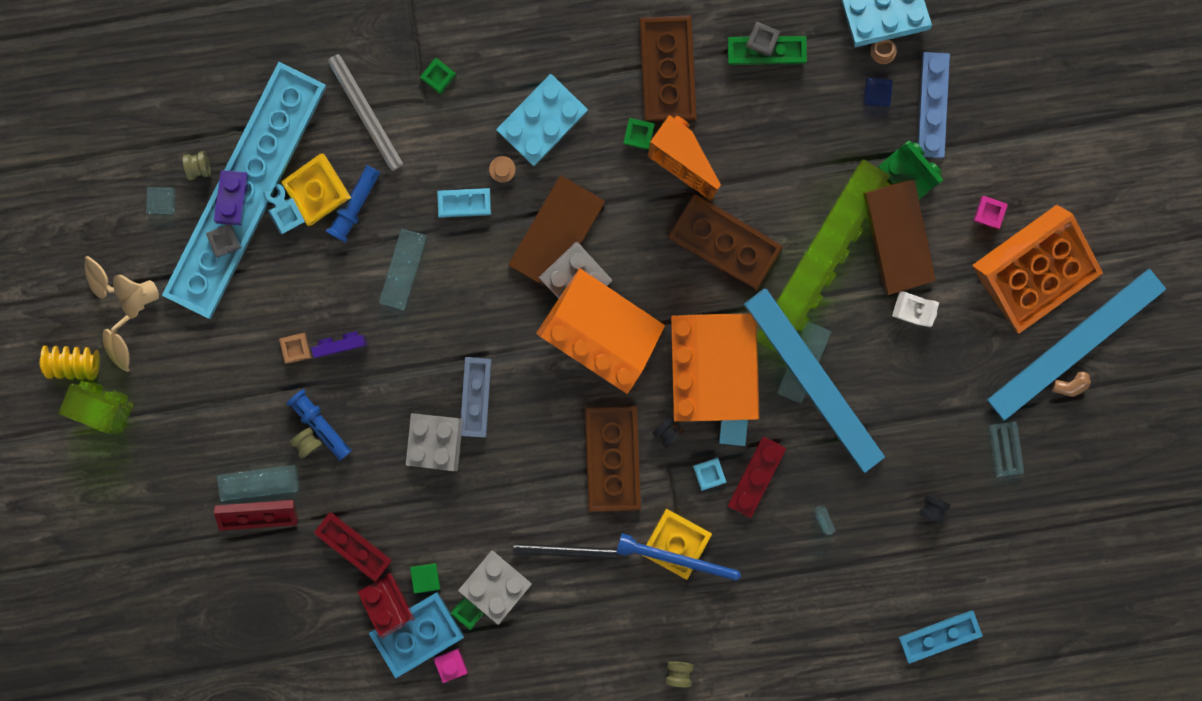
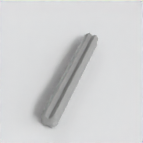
[328,54,403,171]

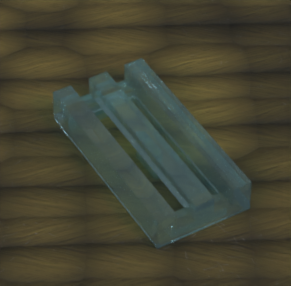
[989,421,1024,477]

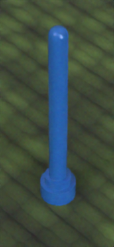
[616,533,741,581]

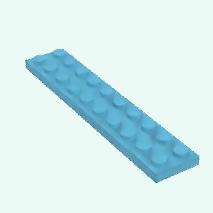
[162,62,327,319]

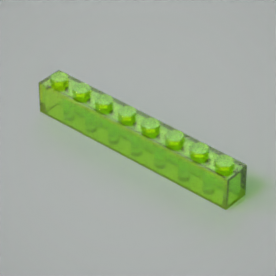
[757,159,890,356]

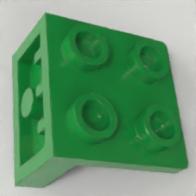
[877,140,944,199]

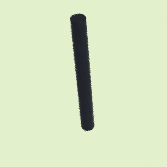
[513,543,618,559]

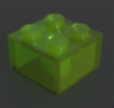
[58,381,134,433]

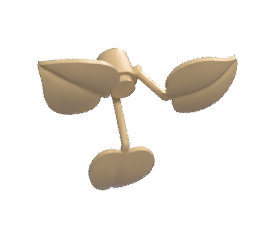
[85,256,159,372]

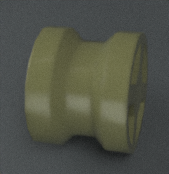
[183,151,211,180]
[289,427,322,459]
[665,661,694,687]

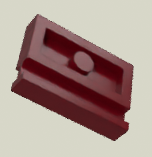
[358,573,415,639]

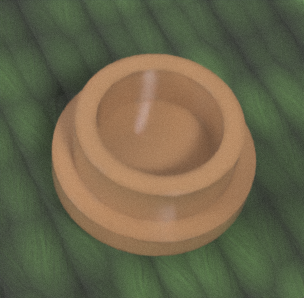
[870,39,897,64]
[489,156,516,183]

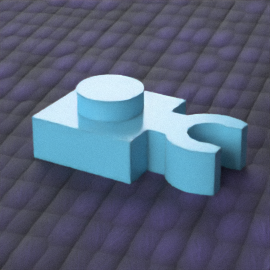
[263,184,305,234]

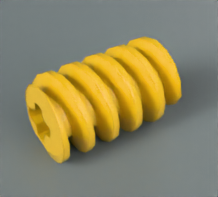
[39,346,100,380]

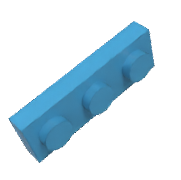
[898,610,983,663]

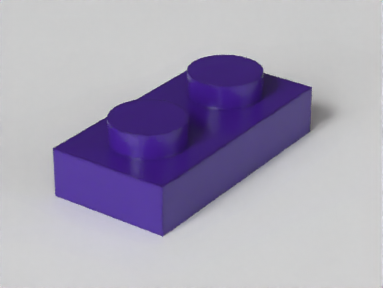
[214,170,249,226]
[311,331,368,358]

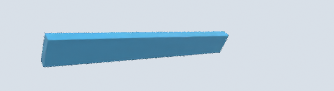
[986,269,1166,421]
[743,289,885,473]

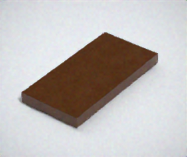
[639,15,697,123]
[508,175,605,288]
[863,179,936,295]
[667,193,783,291]
[585,406,641,512]

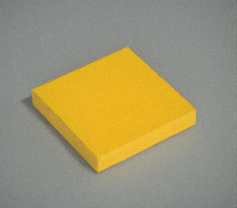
[281,154,351,226]
[643,508,712,580]

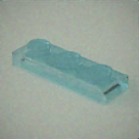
[217,465,300,501]

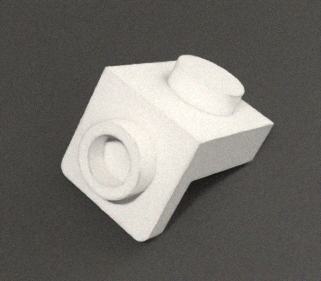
[892,291,939,327]

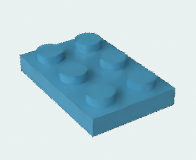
[369,591,464,678]

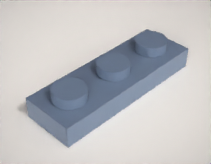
[461,357,492,437]

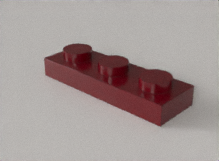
[727,436,786,518]
[214,500,298,531]
[314,512,392,581]

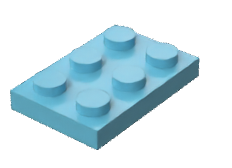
[841,0,932,47]
[496,74,588,166]

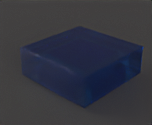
[863,78,893,107]

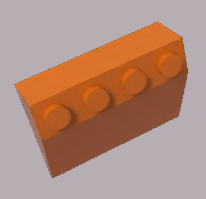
[647,115,721,201]
[972,205,1103,334]
[536,268,665,394]
[671,314,759,421]

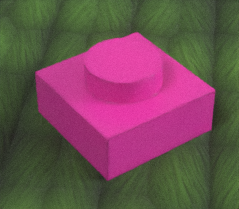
[973,196,1008,230]
[434,648,468,683]

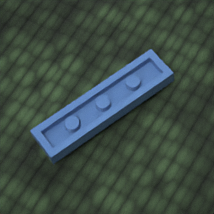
[917,52,950,159]

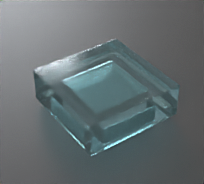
[146,187,175,215]
[814,505,836,535]

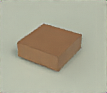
[279,333,312,364]

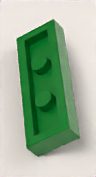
[727,36,807,65]

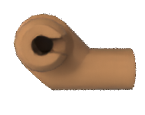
[1051,371,1091,397]

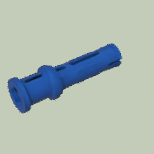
[325,165,381,243]
[286,389,352,461]

